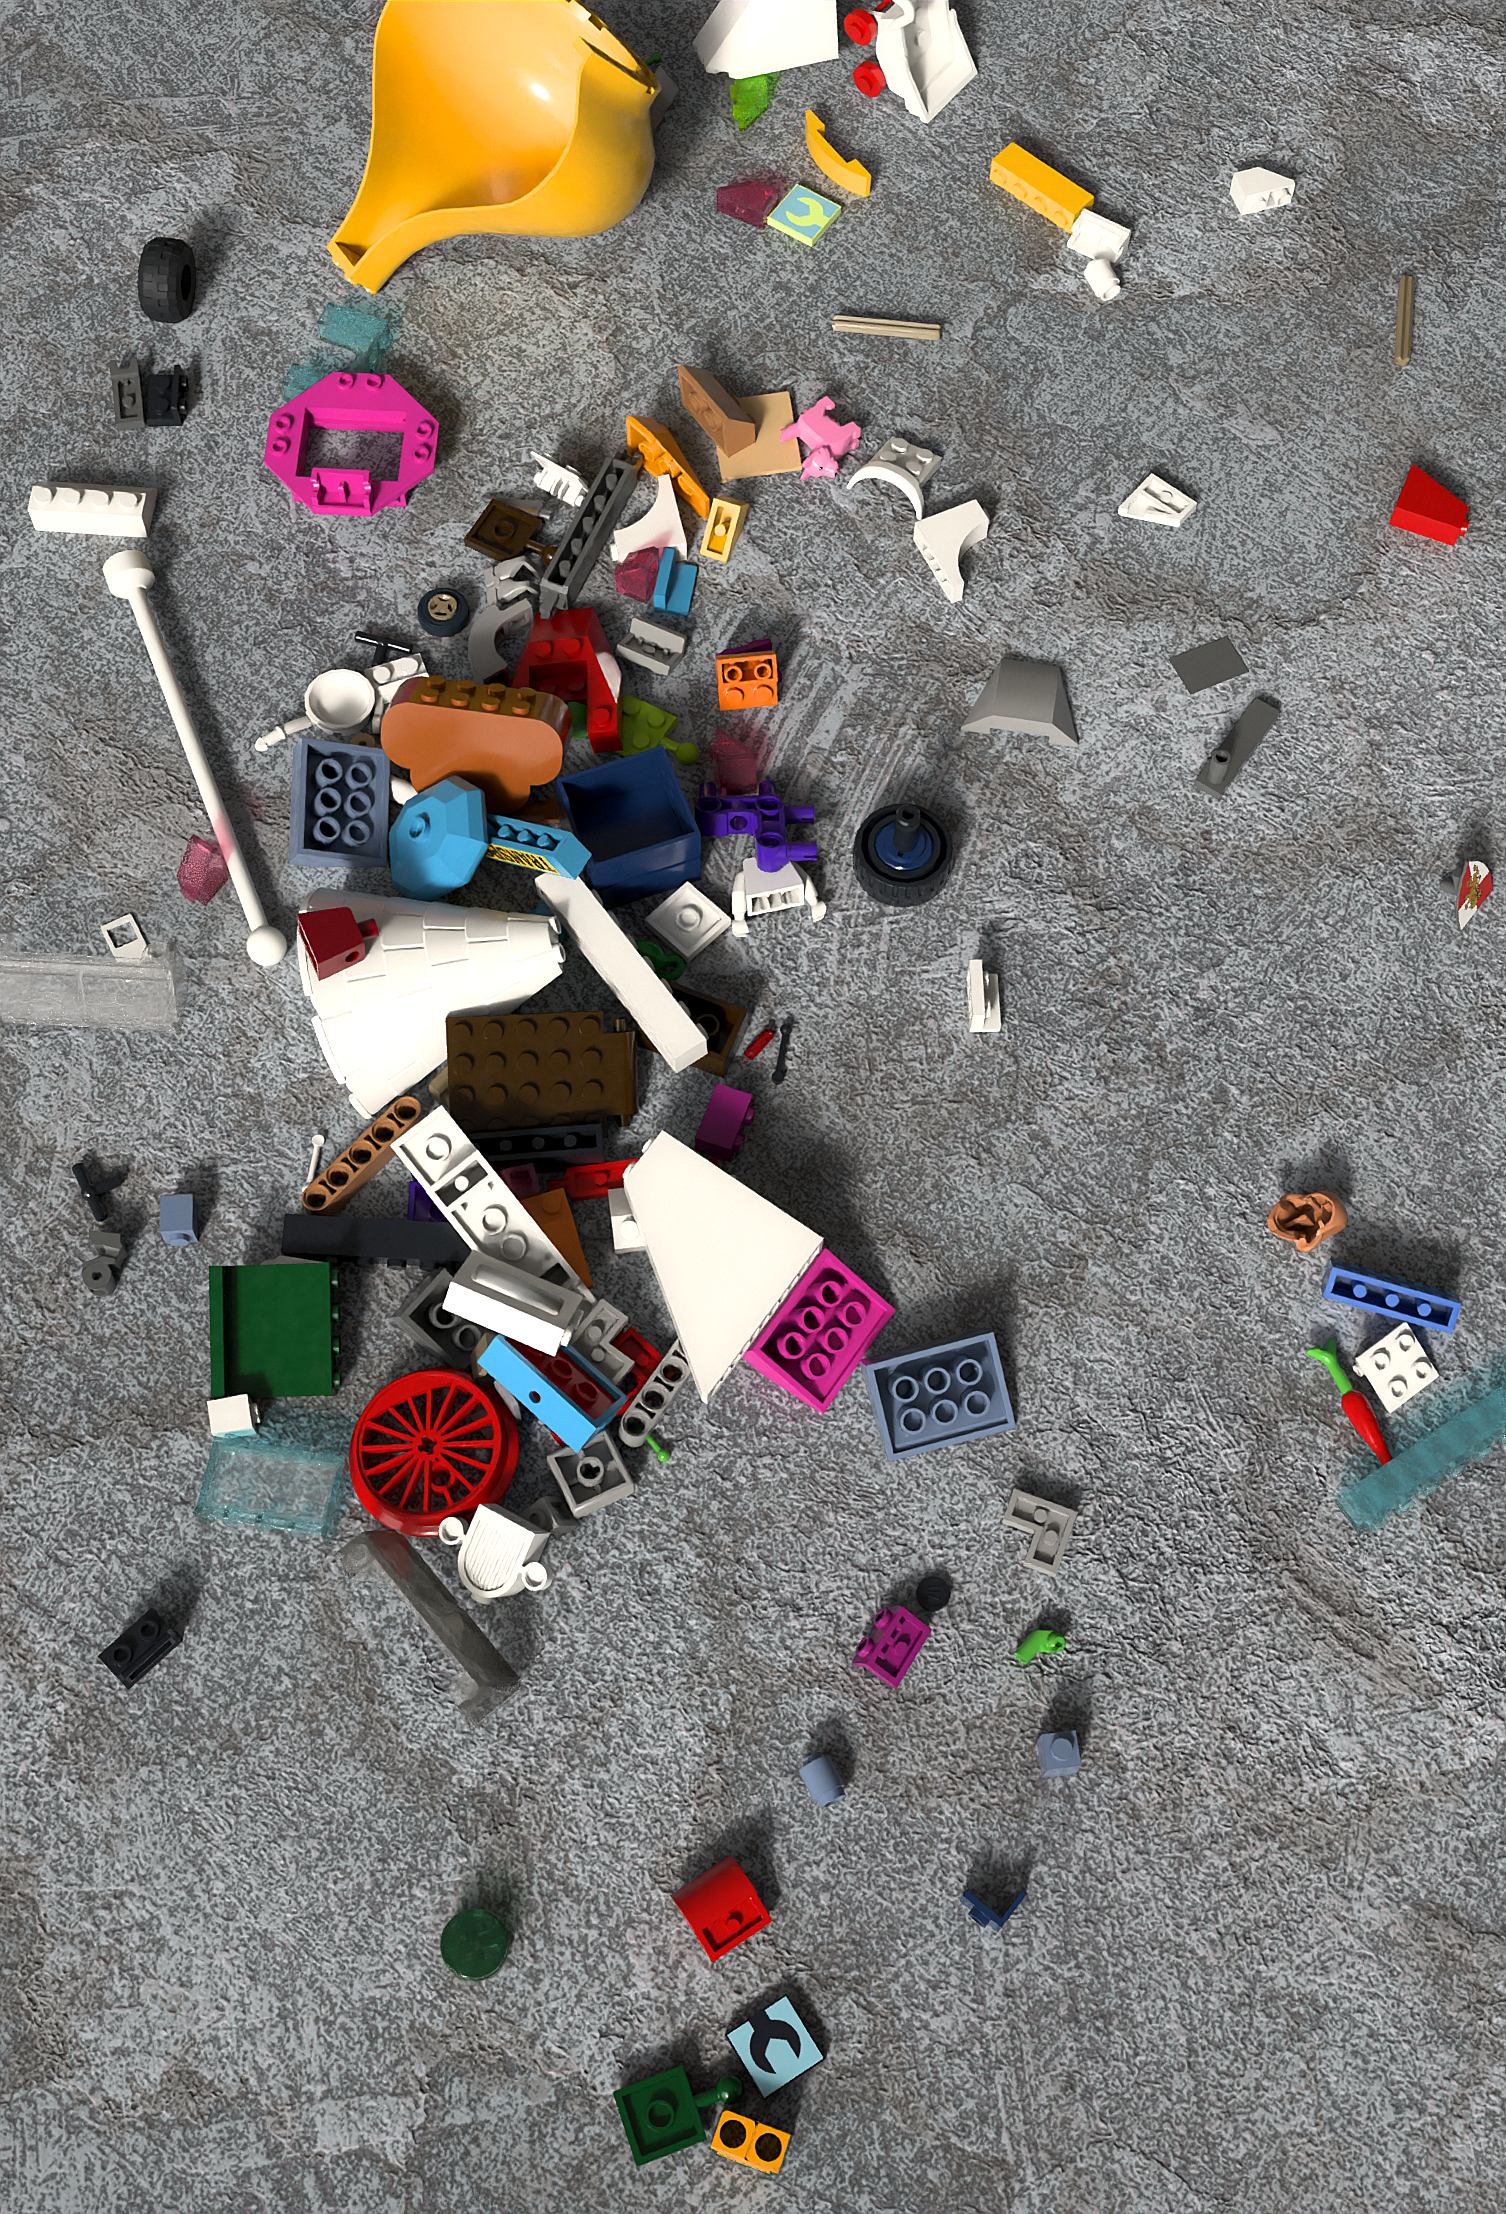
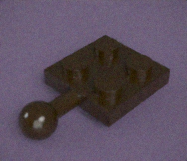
[464,498,559,566]

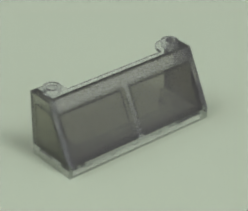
[335,1529,526,1732]

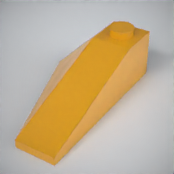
[626,415,710,520]

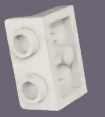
[966,959,1001,1032]

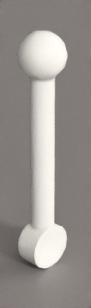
[302,1134,325,1192]

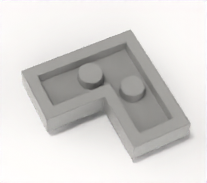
[569,1298,635,1387]
[1002,1488,1078,1577]

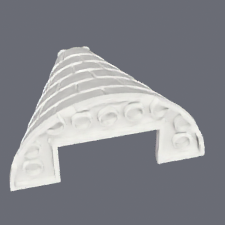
[297,887,566,1119]

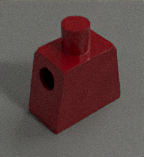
[297,907,379,981]

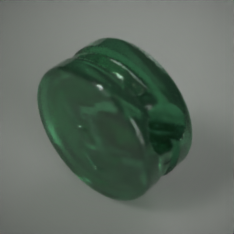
[440,1909,509,1982]

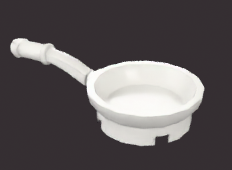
[255,669,375,752]

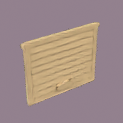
[716,391,802,483]

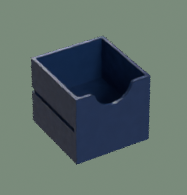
[556,745,701,911]

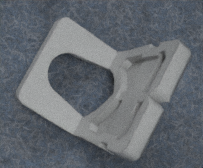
[484,556,544,607]

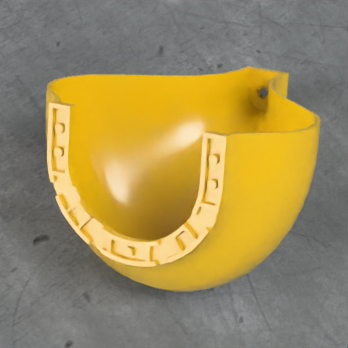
[326,0,662,295]

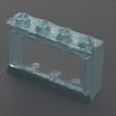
[193,1434,349,1545]

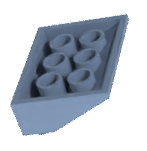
[288,737,390,868]
[859,1327,1016,1462]

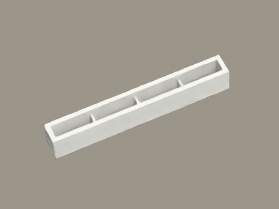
[535,872,709,1073]

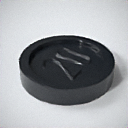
[916,1576,950,1612]

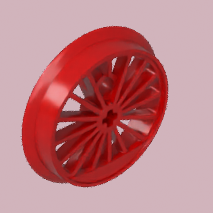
[349,1367,519,1538]

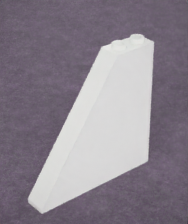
[623,1130,824,1404]

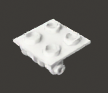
[531,451,590,508]
[1353,1321,1439,1413]

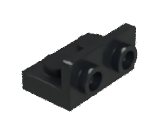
[146,365,189,427]

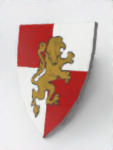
[1439,860,1493,930]

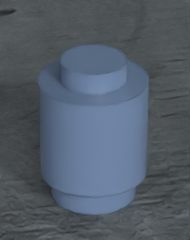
[799,1752,846,1809]

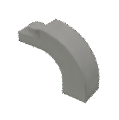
[468,598,533,686]

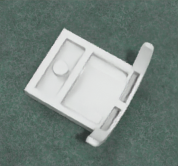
[847,436,942,520]

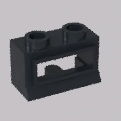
[98,1608,182,1690]

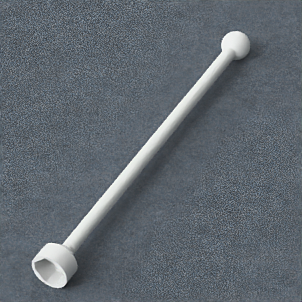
[103,550,287,966]

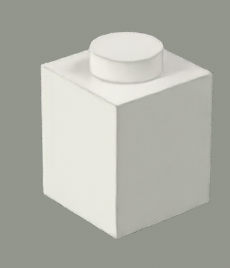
[207,1394,261,1442]

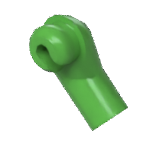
[1014,1630,1066,1665]

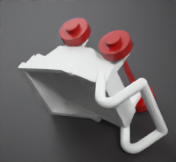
[844,0,978,124]

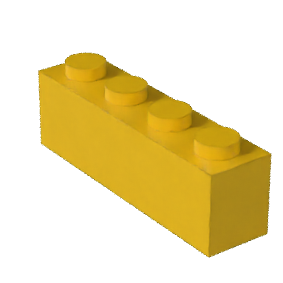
[990,142,1094,234]

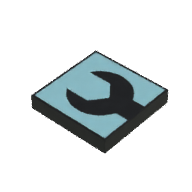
[725,1994,826,2101]

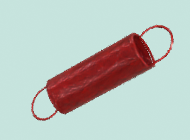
[742,1026,776,1064]

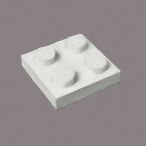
[644,881,731,963]

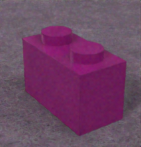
[695,1084,756,1163]

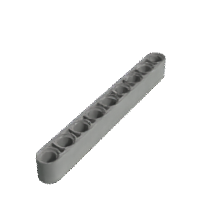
[618,1205,795,1447]

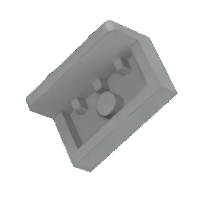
[615,616,687,676]

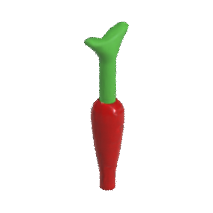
[1306,1337,1394,1467]

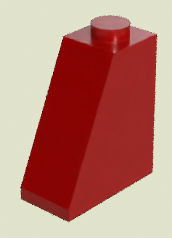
[1389,465,1470,546]

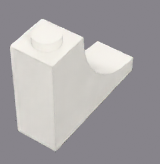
[609,474,687,572]
[913,499,990,603]

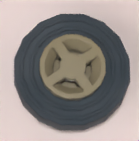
[417,587,470,638]

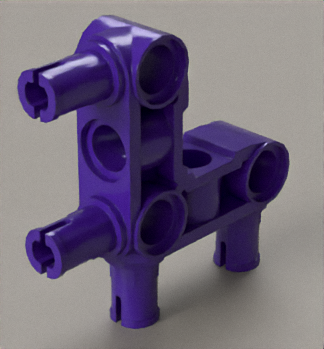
[694,780,817,873]

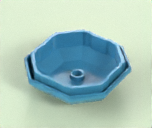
[389,775,489,902]

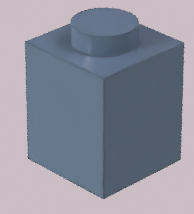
[160,1194,199,1246]
[1036,1730,1082,1778]

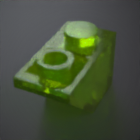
[729,74,768,132]

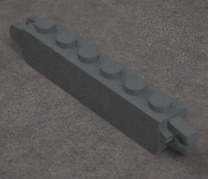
[539,447,643,620]

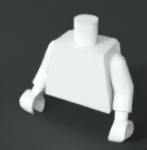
[732,849,826,937]

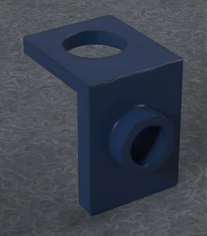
[960,1890,1027,1932]

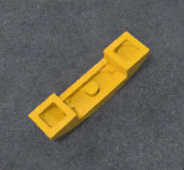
[805,109,871,197]

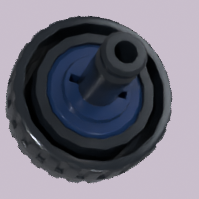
[852,803,954,907]

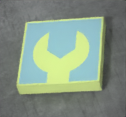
[767,184,842,247]

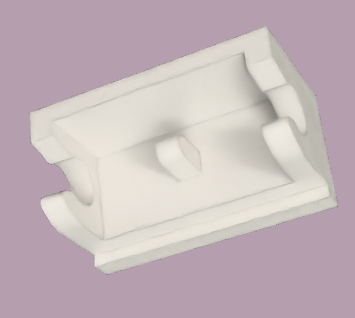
[1067,208,1131,269]

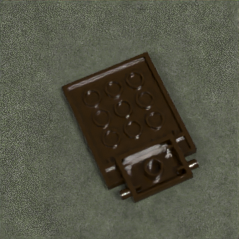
[445,1010,639,1138]

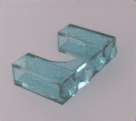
[281,302,393,402]

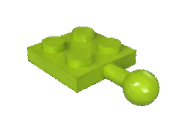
[615,694,699,766]

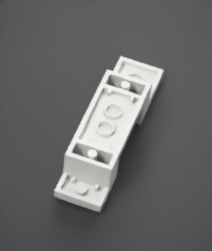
[390,1105,598,1332]

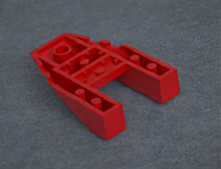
[507,607,623,753]

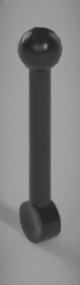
[771,1024,792,1085]

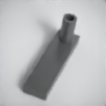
[1194,697,1281,800]

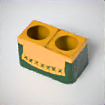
[710,2109,793,2176]

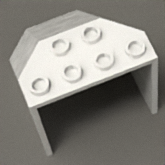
[692,0,839,79]

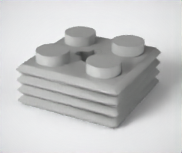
[547,1428,635,1519]

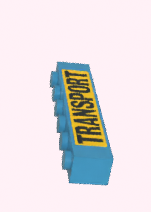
[483,813,592,880]

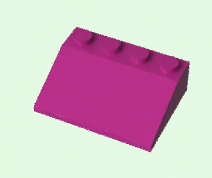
[742,1248,895,1413]

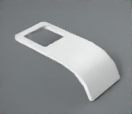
[101,914,159,982]

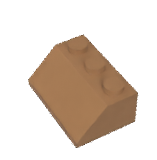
[677,365,757,458]

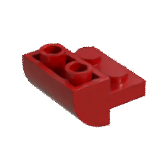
[670,1855,773,1963]

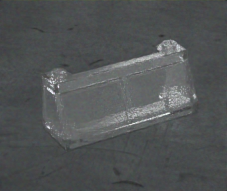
[0,933,190,1032]

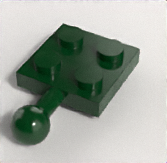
[613,2065,744,2167]

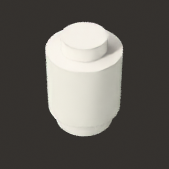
[1084,258,1121,301]

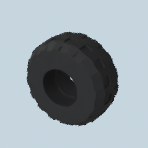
[137,237,197,324]

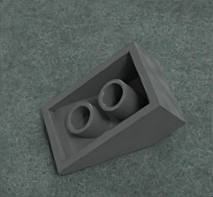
[390,1268,499,1373]

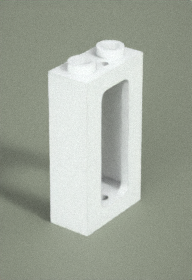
[442,1249,585,1357]

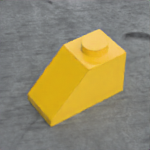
[700,495,749,562]

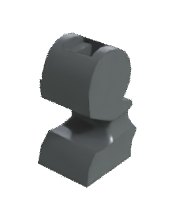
[82,1230,129,1297]

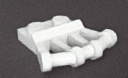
[364,653,429,734]

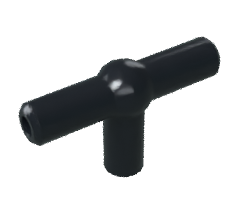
[354,631,413,667]
[72,1163,122,1222]

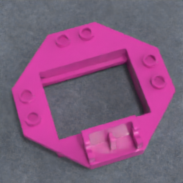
[264,372,440,517]

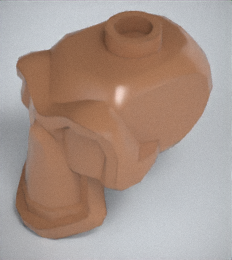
[1267,1190,1348,1253]

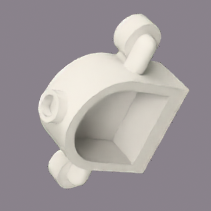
[439,1504,553,1605]

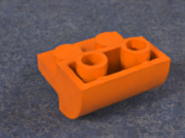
[715,650,778,711]

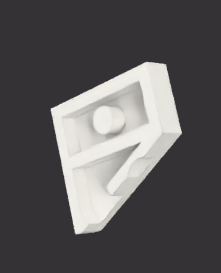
[1118,473,1197,527]

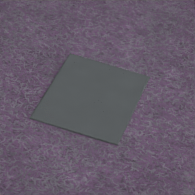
[1169,636,1249,695]

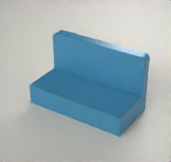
[654,548,697,616]

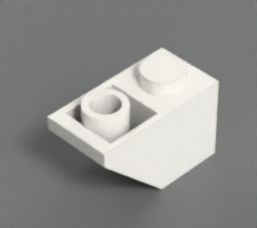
[1229,167,1295,215]

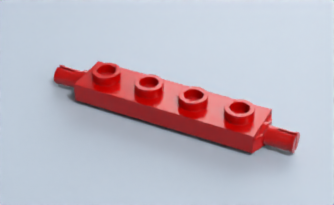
[546,1151,719,1202]

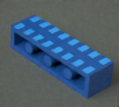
[1321,1258,1462,1334]

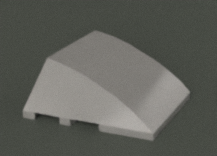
[961,658,1078,747]

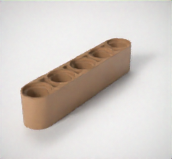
[302,1096,424,1216]

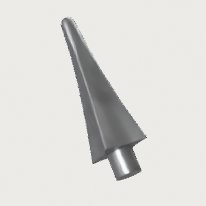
[481,495,554,523]

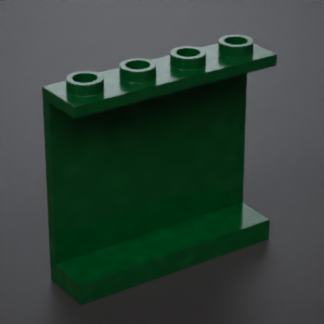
[209,1262,342,1400]

